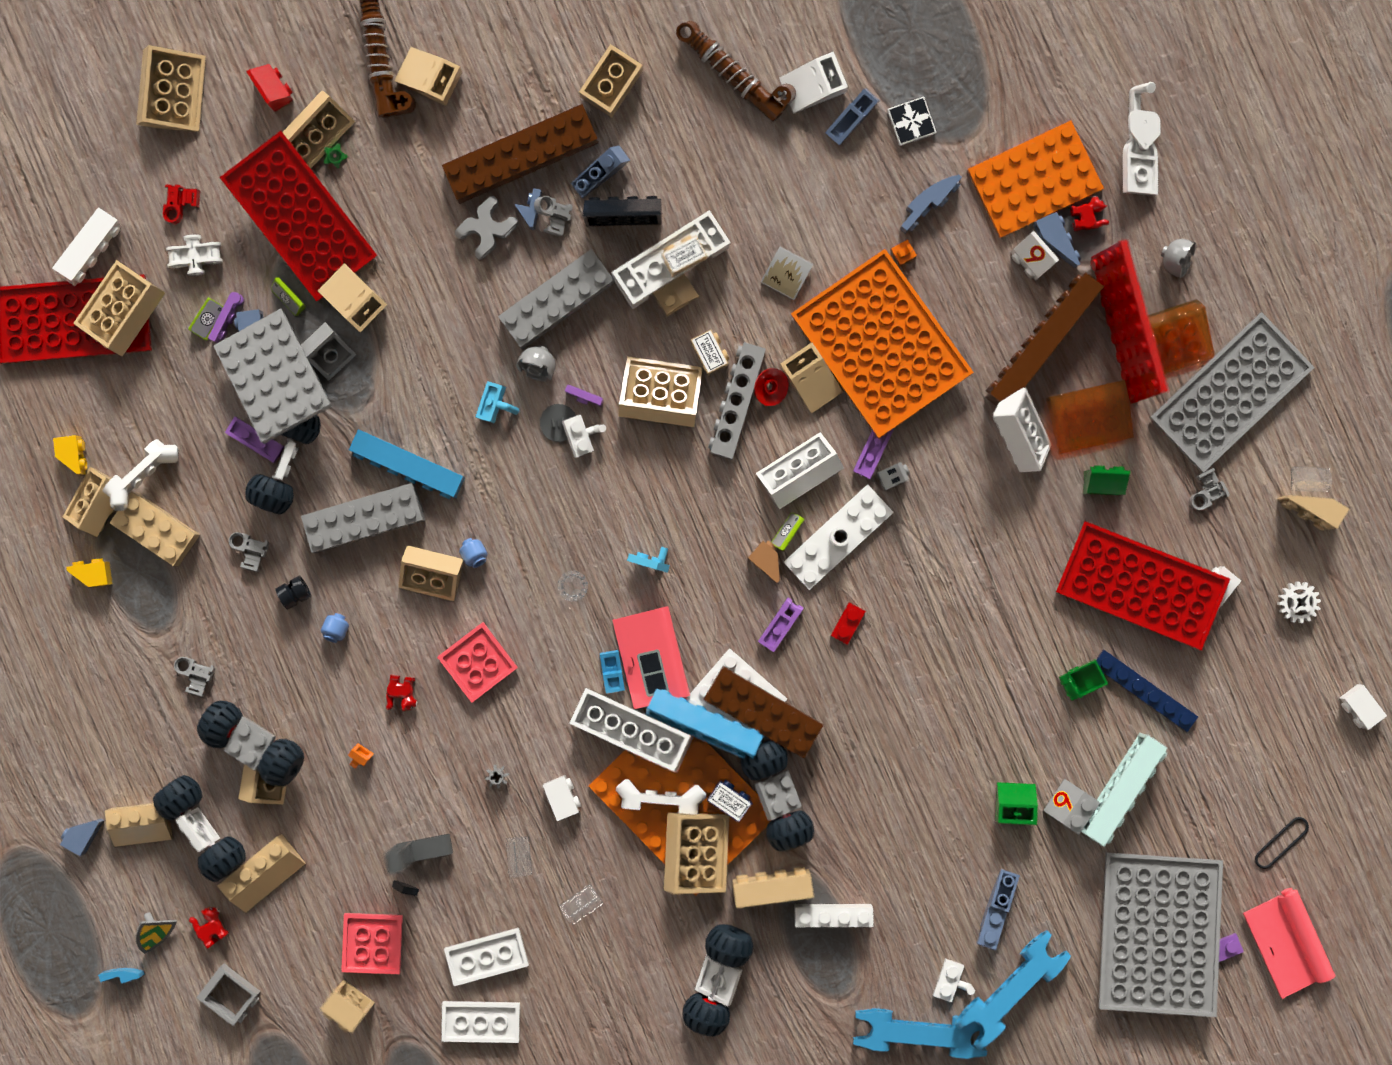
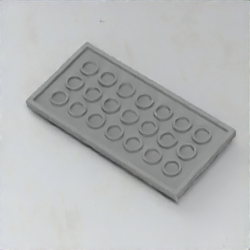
[1149,312,1315,473]

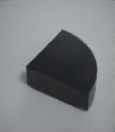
[392,880,419,896]

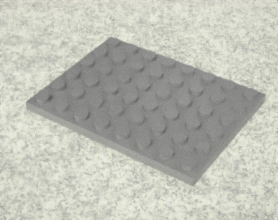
[1098,852,1223,1017]

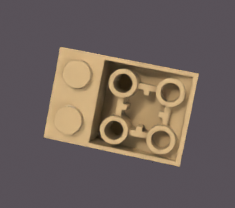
[394,47,462,106]
[318,263,387,332]
[780,343,843,414]
[1277,495,1349,531]

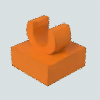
[891,239,917,266]
[348,743,374,769]

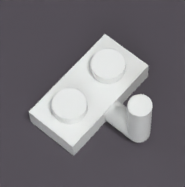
[562,415,606,457]
[933,958,975,1003]

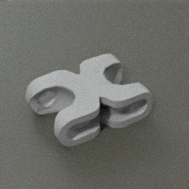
[454,196,519,260]

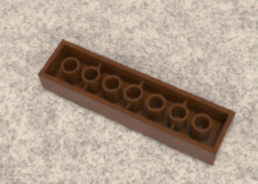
[442,104,599,204]
[985,272,1104,406]

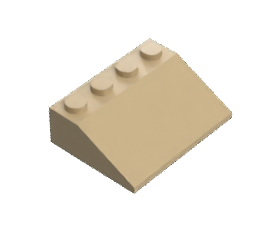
[136,45,206,132]
[73,260,165,356]
[618,357,703,427]
[664,813,729,894]

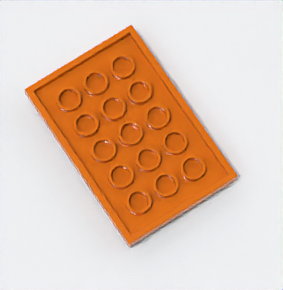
[967,120,1104,238]

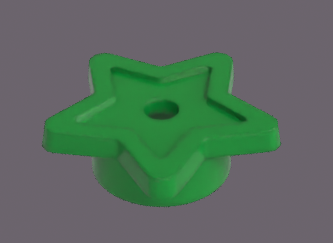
[324,143,348,169]

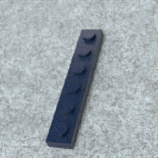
[1096,649,1198,732]

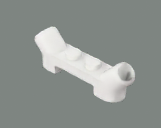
[103,439,178,511]
[616,779,706,814]

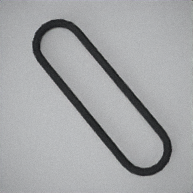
[1255,817,1309,869]

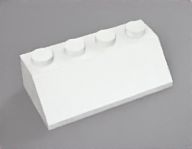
[993,388,1052,472]
[756,433,844,509]

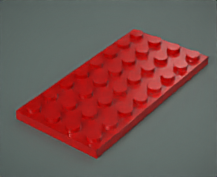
[219,131,377,302]
[1091,239,1169,404]
[0,274,152,364]
[1056,521,1230,650]

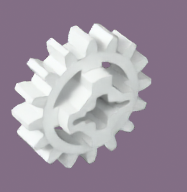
[1277,581,1321,623]

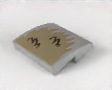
[761,246,813,300]

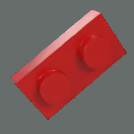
[830,602,866,645]

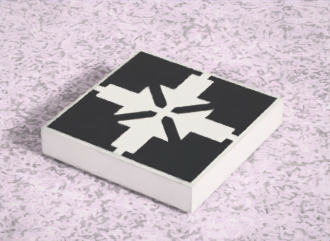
[887,97,936,146]

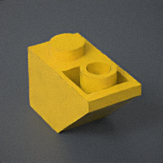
[53,435,88,475]
[66,558,113,587]

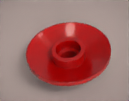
[754,368,789,406]

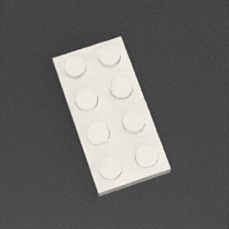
[444,928,529,986]
[441,1001,520,1043]

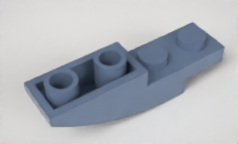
[900,175,962,234]
[976,869,1020,950]

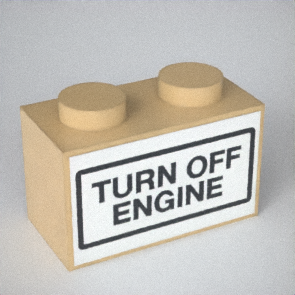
[661,235,707,277]
[690,330,730,376]

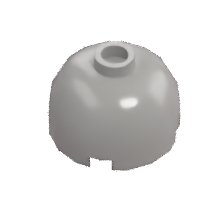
[1161,239,1196,278]
[516,346,556,381]

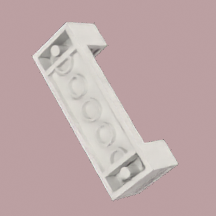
[612,210,731,309]

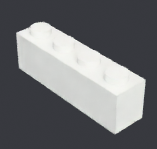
[52,207,120,286]
[794,904,873,927]

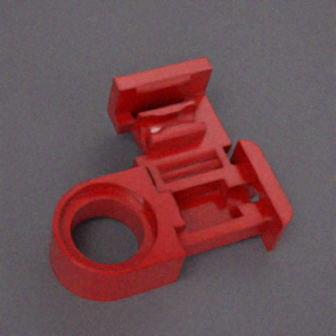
[163,184,200,224]

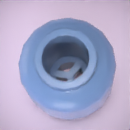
[459,538,488,568]
[321,613,349,643]

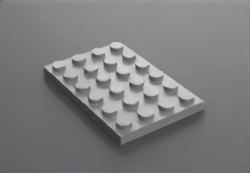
[213,309,332,444]

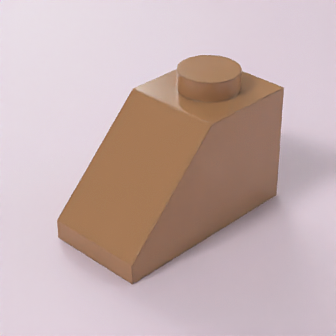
[748,540,780,583]

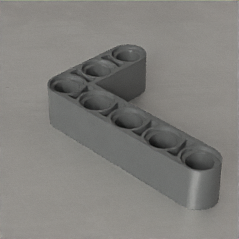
[384,834,453,874]

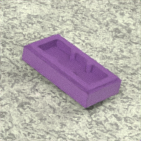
[565,384,604,407]

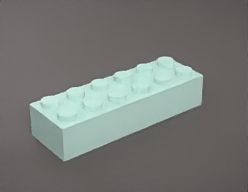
[1081,733,1167,846]

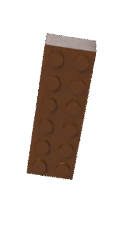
[703,665,823,758]

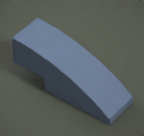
[825,88,880,145]

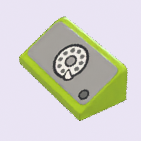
[271,277,306,316]
[188,297,224,341]
[771,512,804,551]

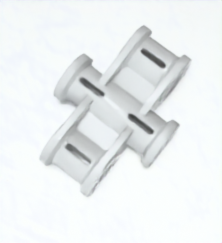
[166,235,223,276]

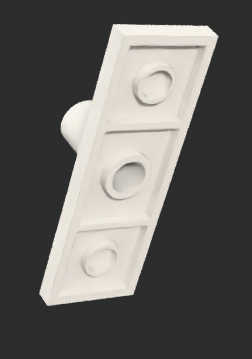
[783,484,894,590]

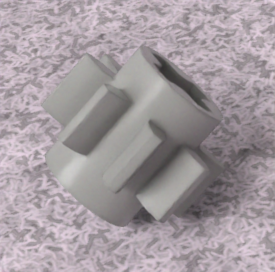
[485,764,509,789]

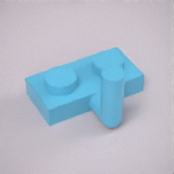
[475,381,519,423]
[627,547,670,573]

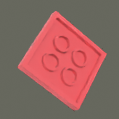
[437,622,518,703]
[342,913,403,974]

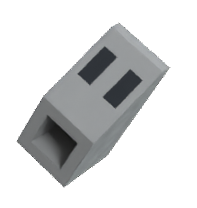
[877,462,910,491]

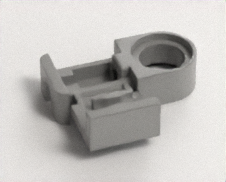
[534,196,573,236]
[1189,468,1230,510]
[229,532,269,572]
[174,657,215,697]

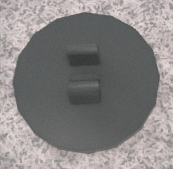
[540,404,576,442]

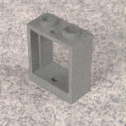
[196,963,261,1026]

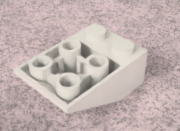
[779,52,848,114]

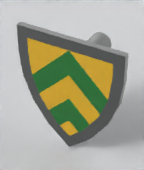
[135,912,177,954]

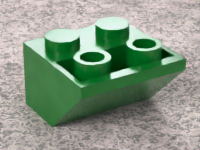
[1083,465,1130,496]
[995,782,1038,825]

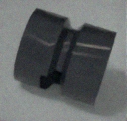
[275,575,312,610]

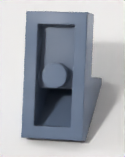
[515,188,542,230]

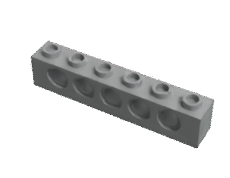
[708,342,766,460]

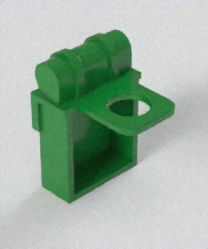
[1059,659,1108,701]

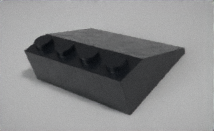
[583,196,662,227]

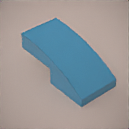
[600,650,625,694]
[98,968,145,984]

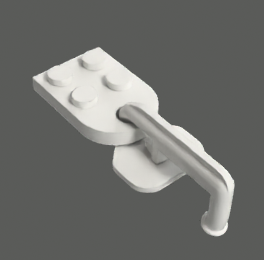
[1123,82,1160,196]

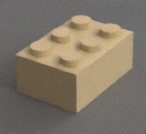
[579,44,643,118]
[320,980,375,1033]

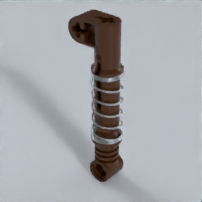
[359,0,416,118]
[676,21,796,122]

